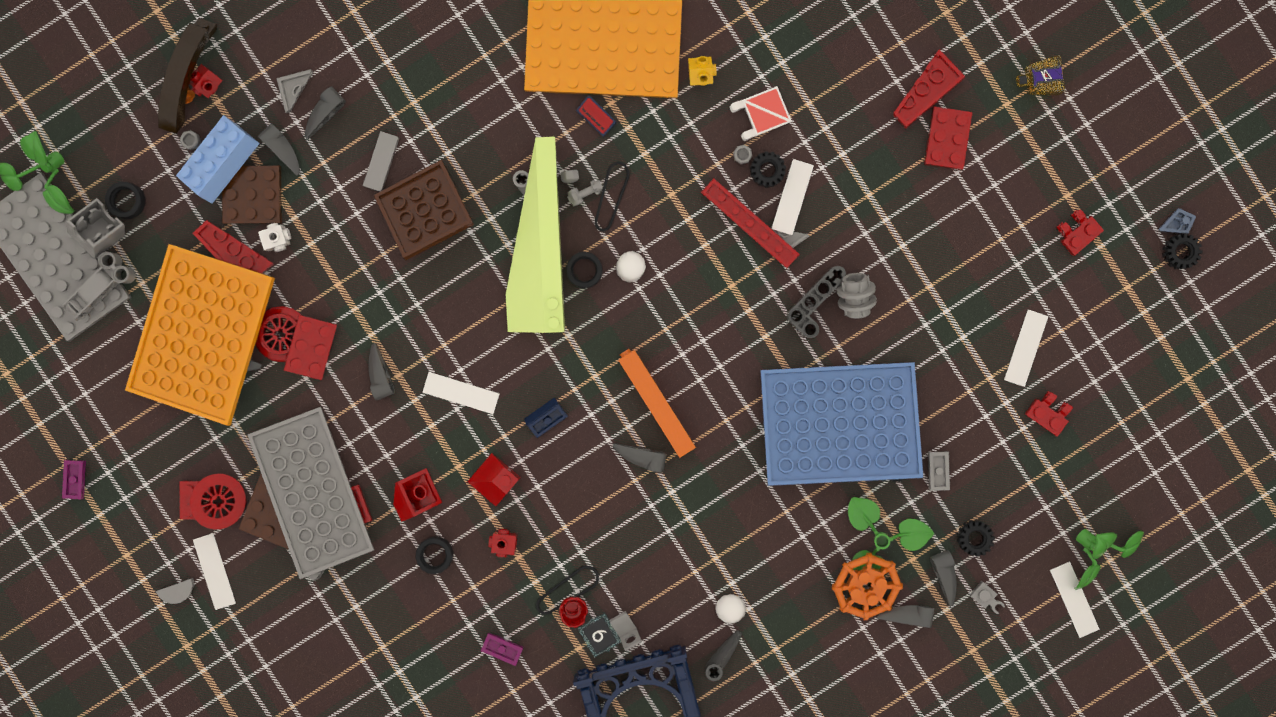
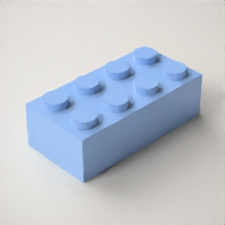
[176,115,260,203]

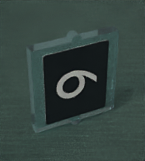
[578,613,621,658]

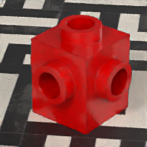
[189,64,223,98]
[488,529,518,557]

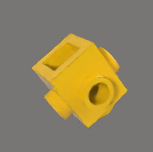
[688,56,717,86]

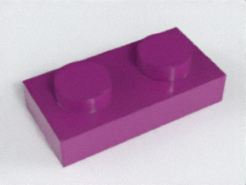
[62,460,86,499]
[481,632,524,666]

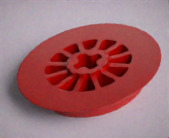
[255,306,301,362]
[190,474,246,530]

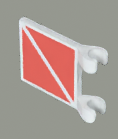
[730,86,792,141]

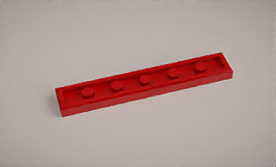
[701,178,800,269]

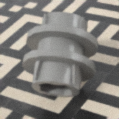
[836,273,877,318]

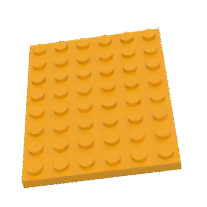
[524,0,682,98]
[125,244,275,426]

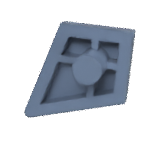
[1158,208,1196,234]

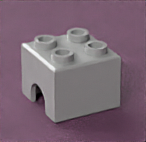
[66,198,125,259]

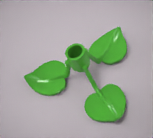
[0,131,75,214]
[848,497,934,583]
[1074,529,1144,590]

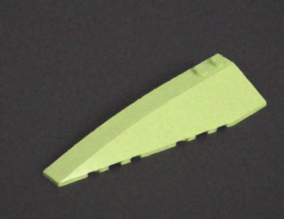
[506,137,565,333]

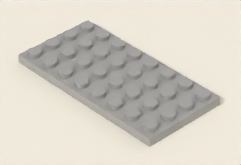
[0,172,132,341]
[248,407,374,579]

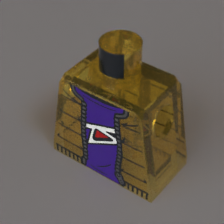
[1016,55,1065,95]

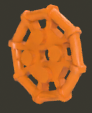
[832,553,903,620]

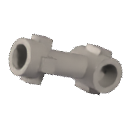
[567,180,603,207]

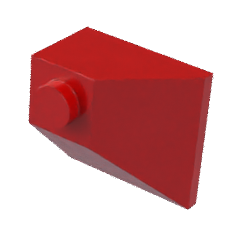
[467,453,521,506]
[393,468,442,522]

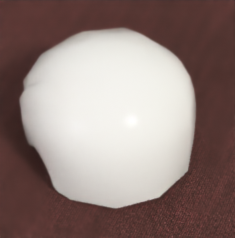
[616,251,646,282]
[716,594,746,623]

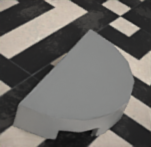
[155,578,194,604]

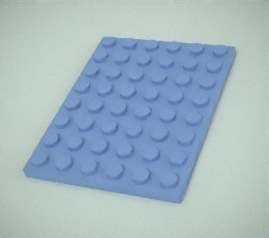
[760,362,923,486]

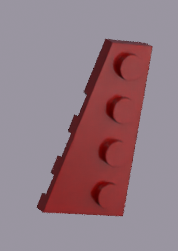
[893,49,965,129]
[193,220,274,274]

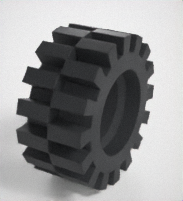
[750,151,786,188]
[1162,234,1203,269]
[957,520,995,557]

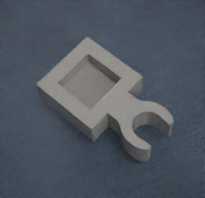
[970,581,1005,614]

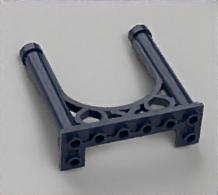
[573,645,701,717]

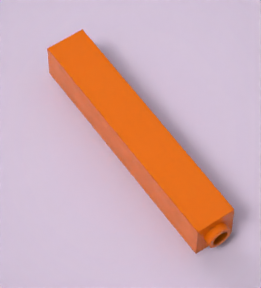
[618,349,696,458]

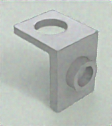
[609,611,642,651]

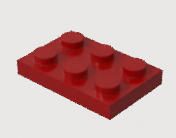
[924,106,972,170]
[283,315,337,380]

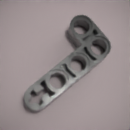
[786,266,846,338]

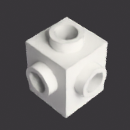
[258,223,291,252]

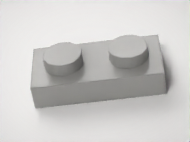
[928,451,950,491]

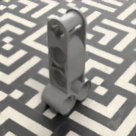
[62,252,136,321]

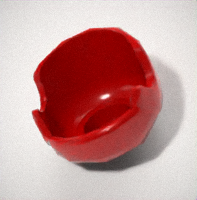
[559,596,588,628]

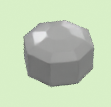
[180,130,201,150]
[733,145,752,165]
[560,170,579,183]

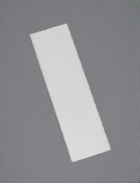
[772,159,814,235]
[1004,310,1048,387]
[423,372,499,414]
[193,533,236,610]
[1050,562,1100,638]

